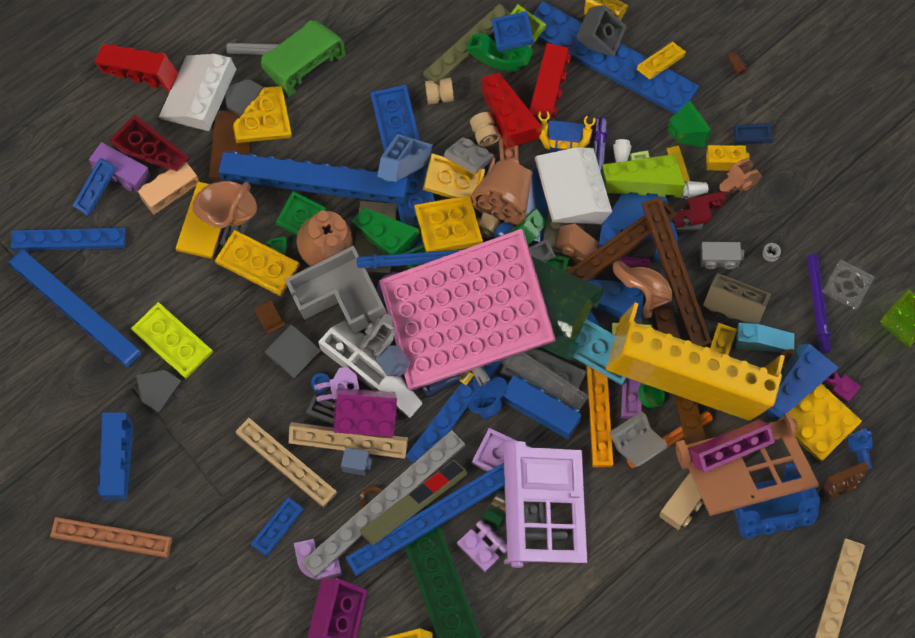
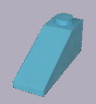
[735,323,794,353]

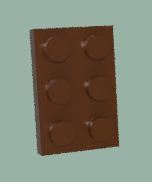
[819,461,870,500]

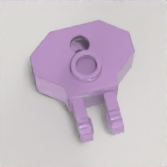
[314,367,359,402]

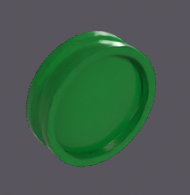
[638,383,665,408]

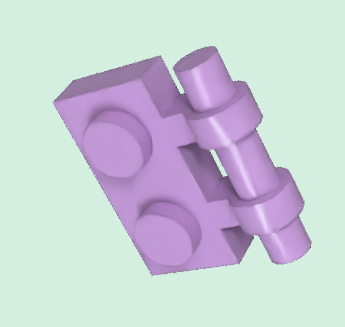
[457,520,507,572]

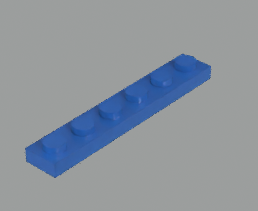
[11,228,126,251]

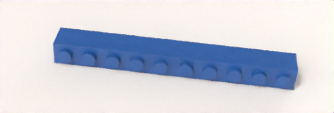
[219,151,409,205]

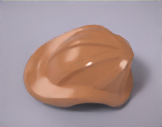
[193,181,257,228]
[613,261,672,318]

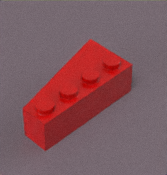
[95,44,178,92]
[481,73,542,149]

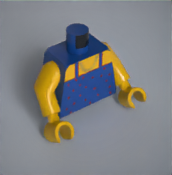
[538,111,596,153]

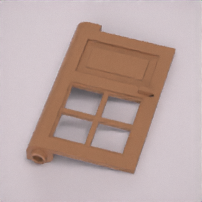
[676,412,819,516]

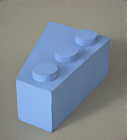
[377,134,432,182]

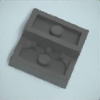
[264,325,321,378]

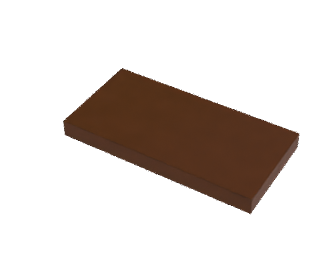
[209,110,251,180]

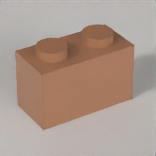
[555,223,599,264]

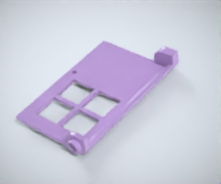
[500,441,587,568]

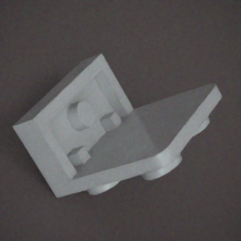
[609,411,668,467]

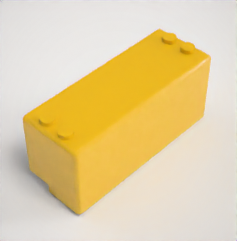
[606,303,785,421]

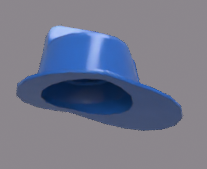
[468,377,507,420]

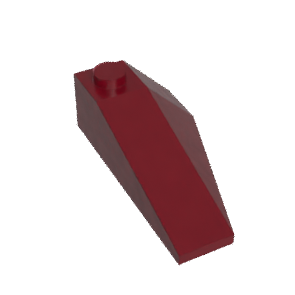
[109,114,190,172]

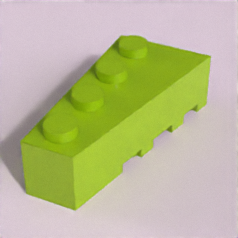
[601,154,685,198]

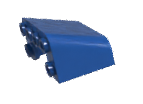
[733,463,820,539]

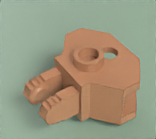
[719,158,762,196]

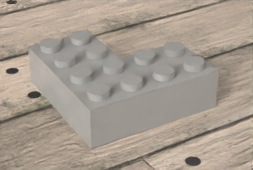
[285,246,388,334]

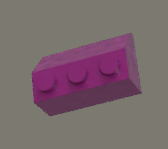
[307,578,367,638]

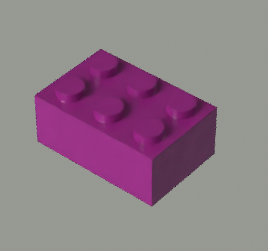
[333,388,397,437]

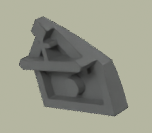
[225,79,263,117]
[136,370,181,413]

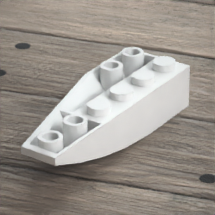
[319,320,422,418]

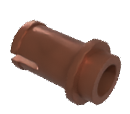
[727,52,747,76]

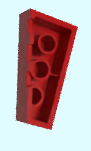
[530,43,571,122]

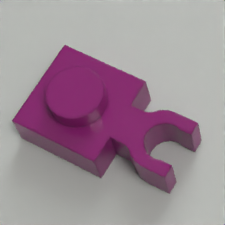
[824,371,861,403]

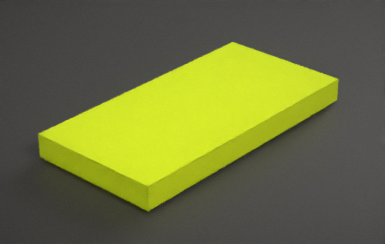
[131,302,213,379]

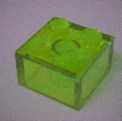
[880,289,915,348]

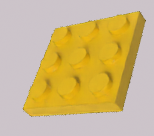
[414,195,483,252]
[778,384,862,463]

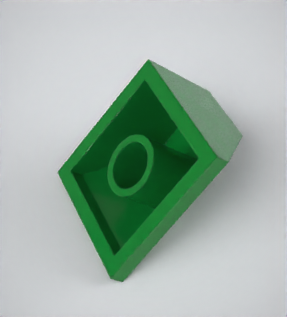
[668,101,711,148]

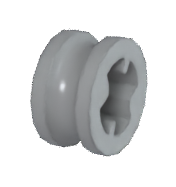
[762,243,781,262]

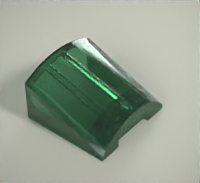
[531,256,605,361]

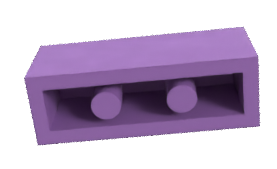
[89,142,151,192]

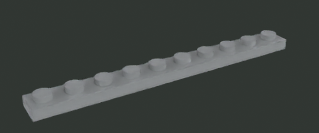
[302,430,465,578]

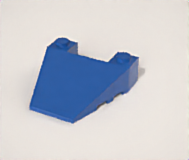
[598,192,678,262]

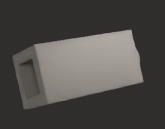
[700,242,744,269]

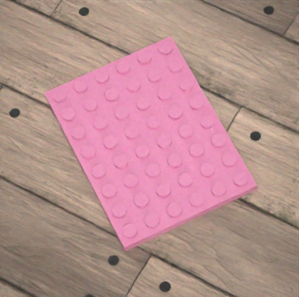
[379,229,556,390]

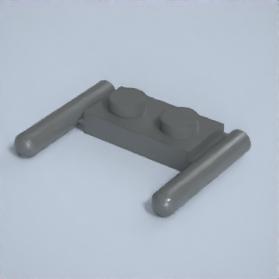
[524,502,568,540]

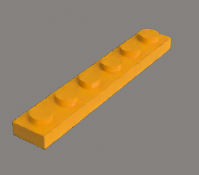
[586,365,613,467]

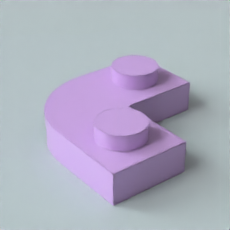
[294,539,342,580]

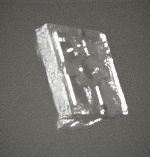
[823,259,875,310]

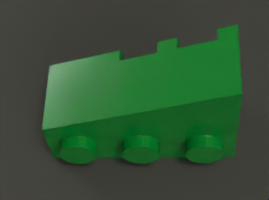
[351,208,421,255]

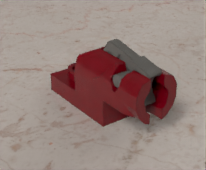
[673,192,726,232]

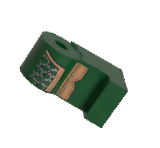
[483,489,506,530]

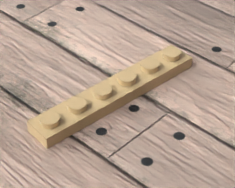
[236,418,337,508]
[289,422,408,459]
[815,538,865,638]

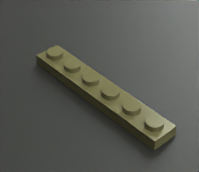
[423,4,511,82]

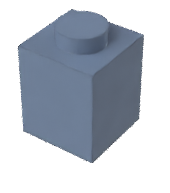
[375,346,411,376]
[341,447,372,476]

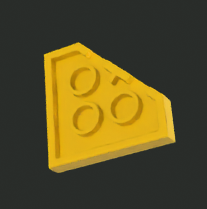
[233,86,292,143]

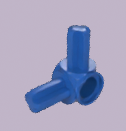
[848,428,872,469]

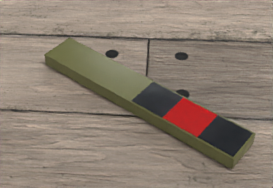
[360,460,467,545]

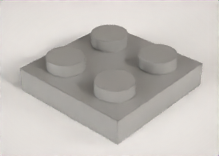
[444,137,494,175]

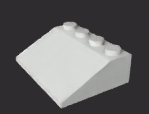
[159,54,236,131]
[535,147,612,224]

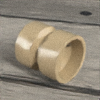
[425,78,454,105]
[470,112,501,147]

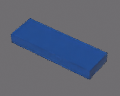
[72,157,118,216]
[251,497,304,557]

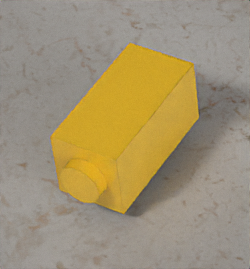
[706,145,749,171]

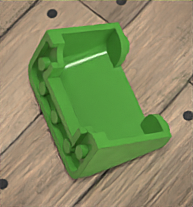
[261,20,346,97]

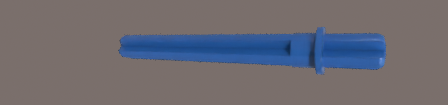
[356,250,460,269]

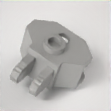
[359,313,397,357]

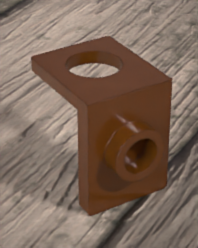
[254,300,285,334]

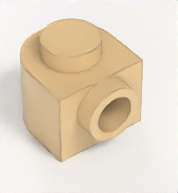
[477,212,501,238]

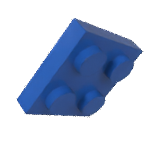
[491,11,534,52]

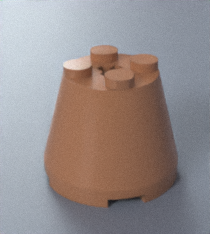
[471,158,533,225]
[297,210,354,266]

